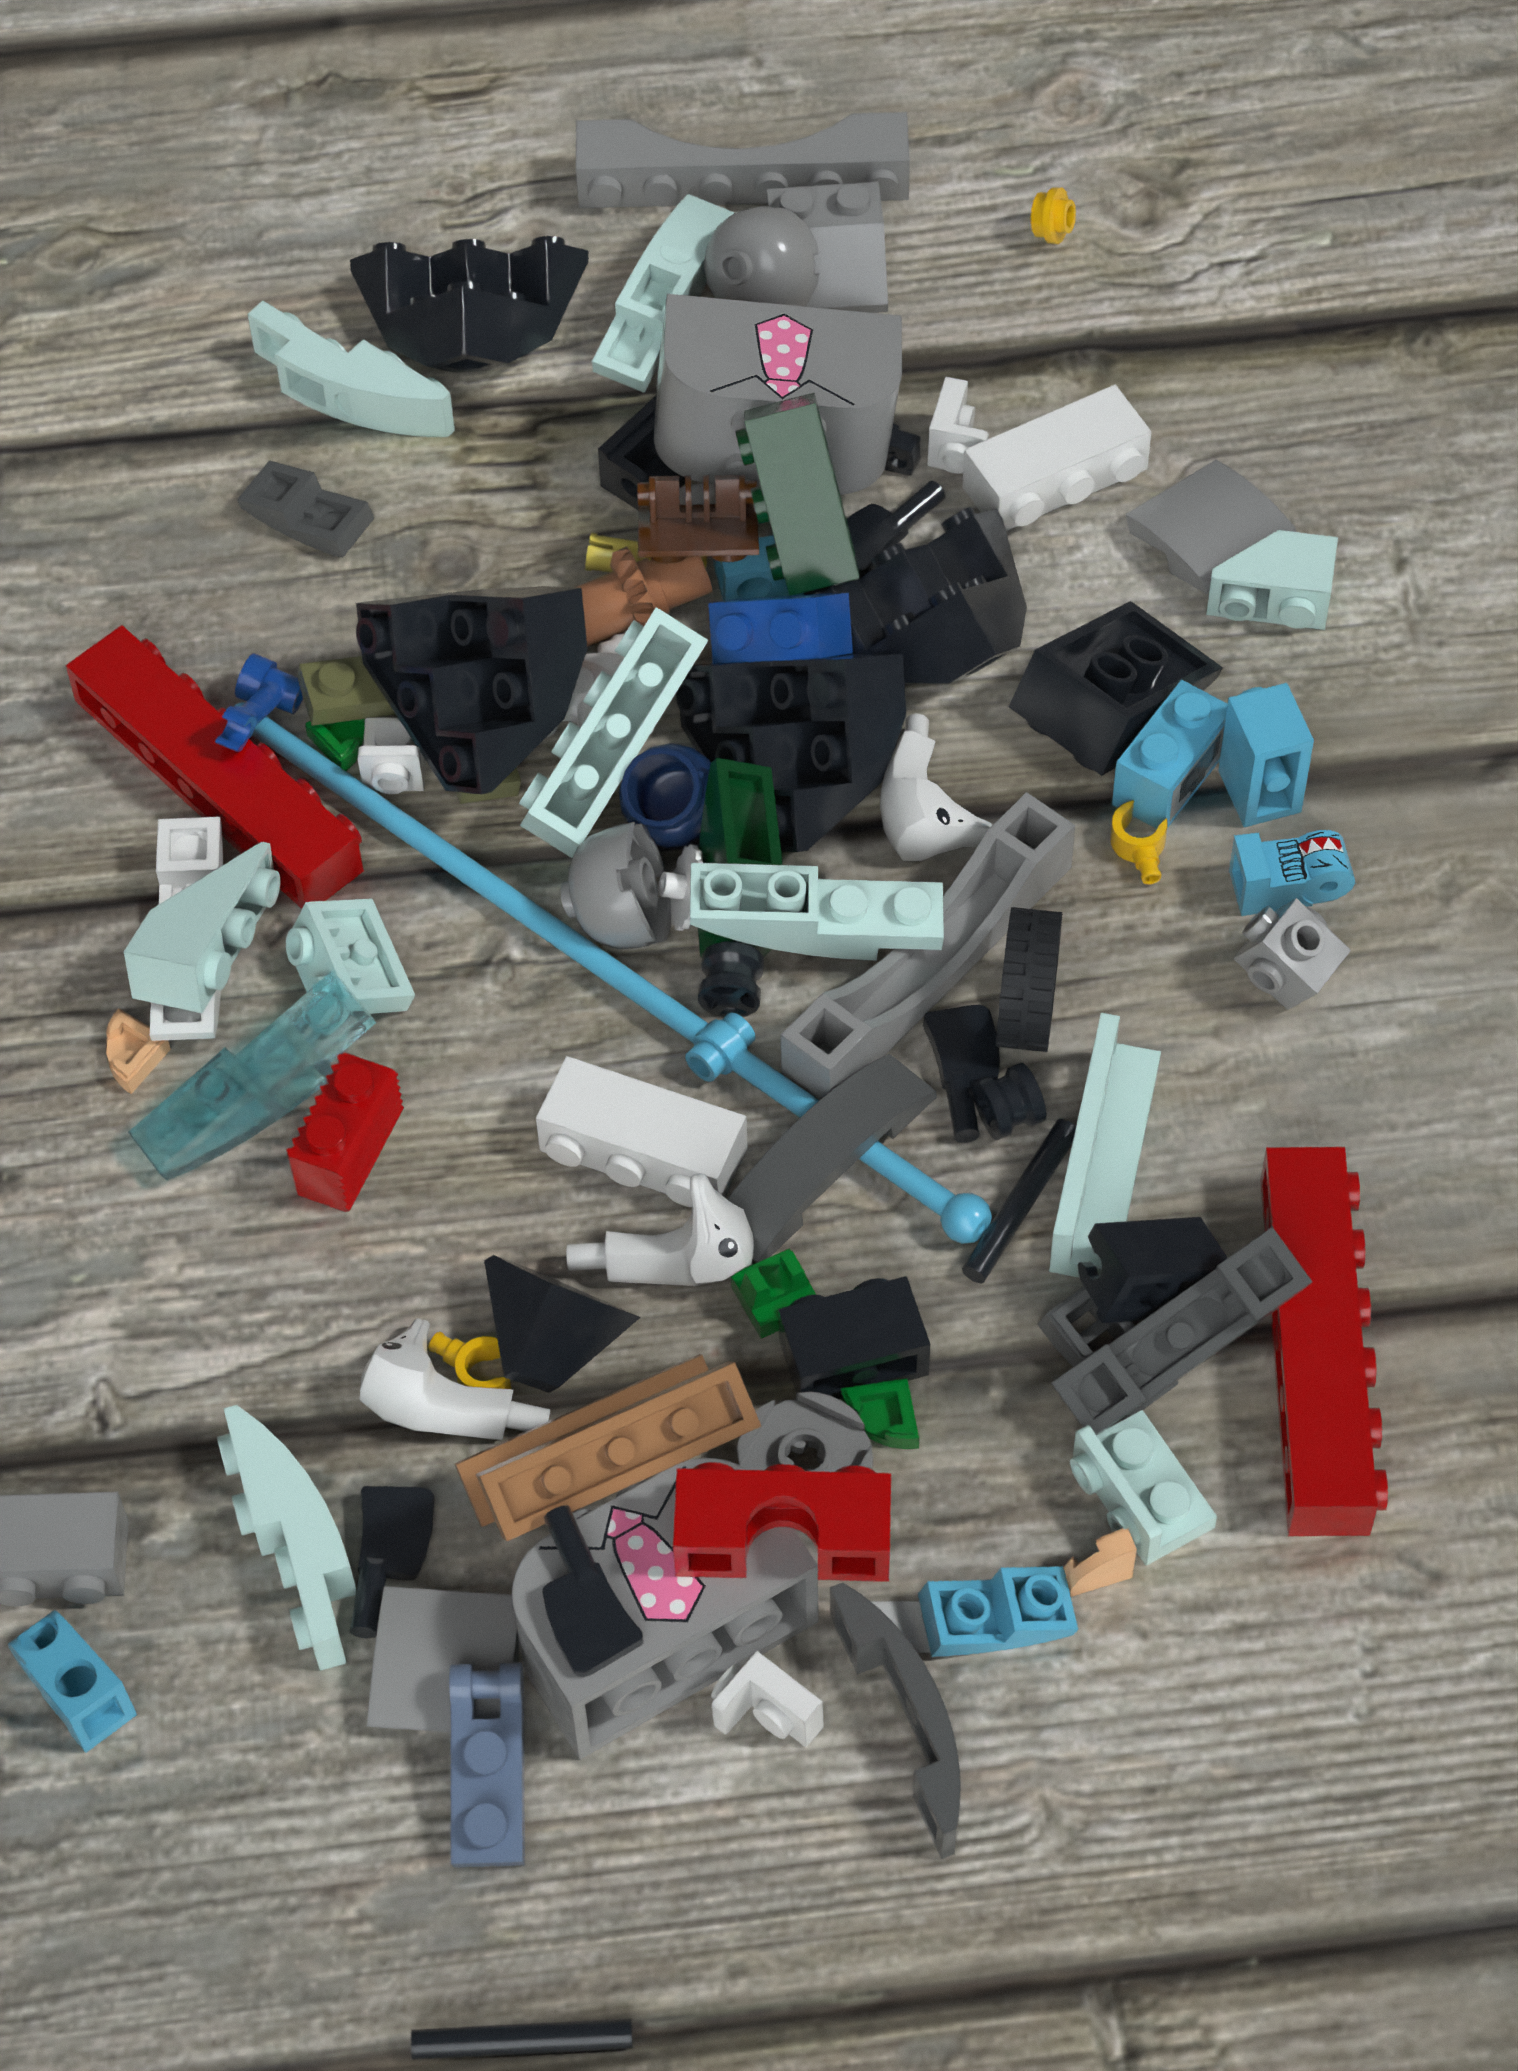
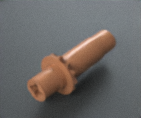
[576,547,713,647]

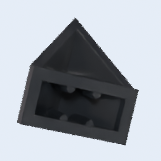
[484,1255,641,1393]

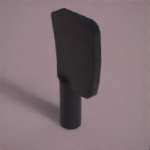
[847,480,946,578]
[922,1005,1000,1143]
[350,1486,435,1639]
[542,1505,643,1677]

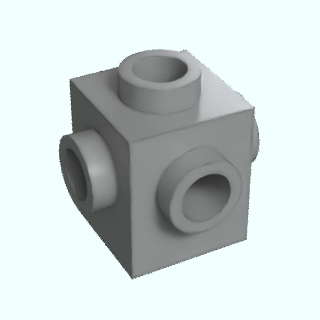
[1233,898,1351,1010]

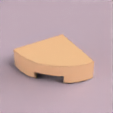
[106,1008,171,1094]
[1064,1528,1137,1597]

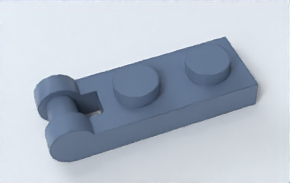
[449,1662,525,1868]

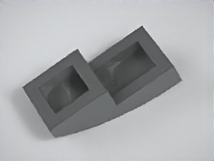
[237,460,374,558]

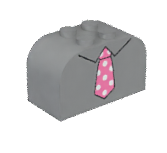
[654,294,902,495]
[512,1458,818,1760]

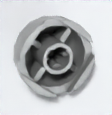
[704,206,819,306]
[561,822,671,949]

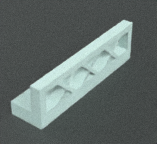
[1049,1013,1161,1278]

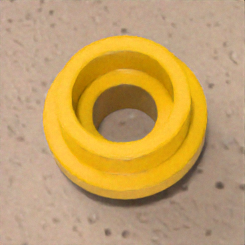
[1031,187,1076,244]

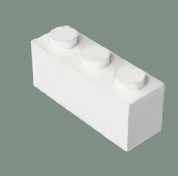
[963,385,1151,531]
[536,1056,748,1207]

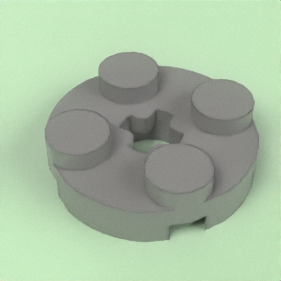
[737,1392,873,1472]

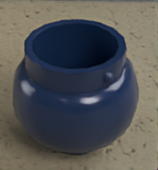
[619,743,711,848]

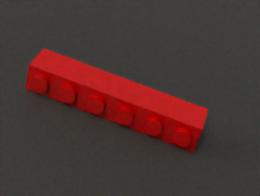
[65,625,364,909]
[1260,1147,1388,1537]

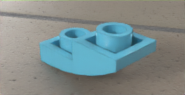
[918,1566,1078,1657]

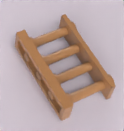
[454,1354,762,1541]

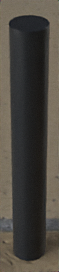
[962,1119,1076,1283]
[411,2018,633,2060]

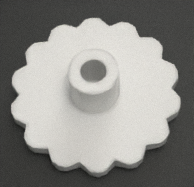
[659,844,703,931]

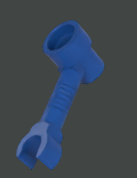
[215,653,303,752]

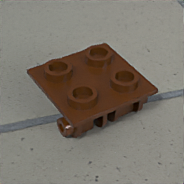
[637,474,759,563]

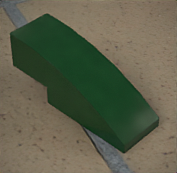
[698,758,782,958]

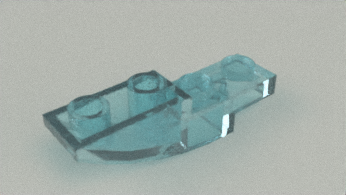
[128,971,377,1181]

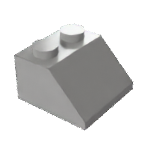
[767,181,888,313]

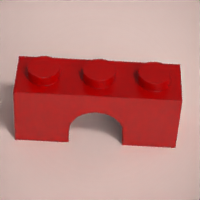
[673,1462,891,1582]

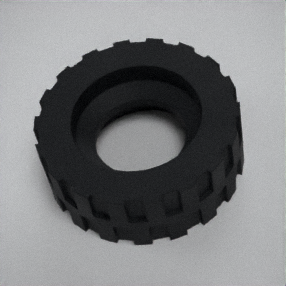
[996,907,1063,1052]

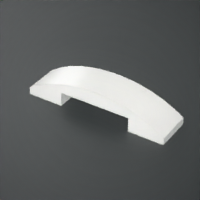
[150,817,223,1041]

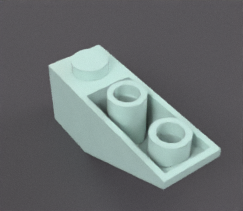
[124,842,280,1013]

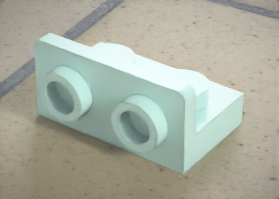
[286,899,415,1037]
[1070,1410,1217,1566]

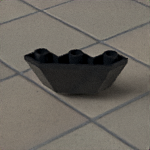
[350,236,589,372]
[802,507,1027,684]
[356,586,588,795]
[676,654,906,852]

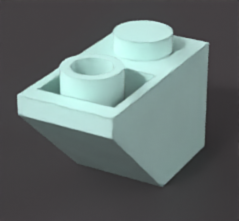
[1206,530,1338,630]

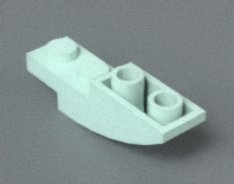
[592,194,735,393]
[248,300,455,437]
[690,863,944,961]
[217,1405,356,1671]

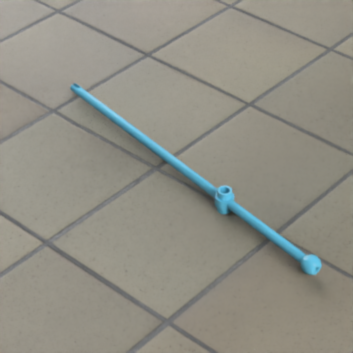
[234,702,992,1244]

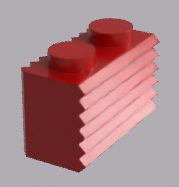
[286,1052,404,1212]

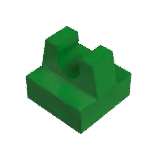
[731,1248,816,1339]

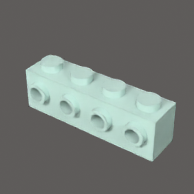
[519,607,708,858]

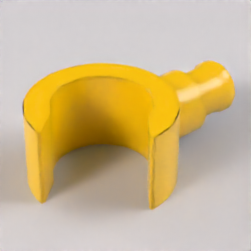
[1110,800,1168,885]
[428,1332,511,1389]

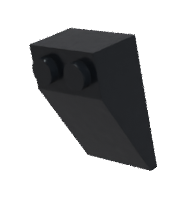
[1009,601,1223,776]

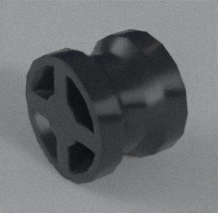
[698,941,764,1017]
[972,1062,1047,1141]

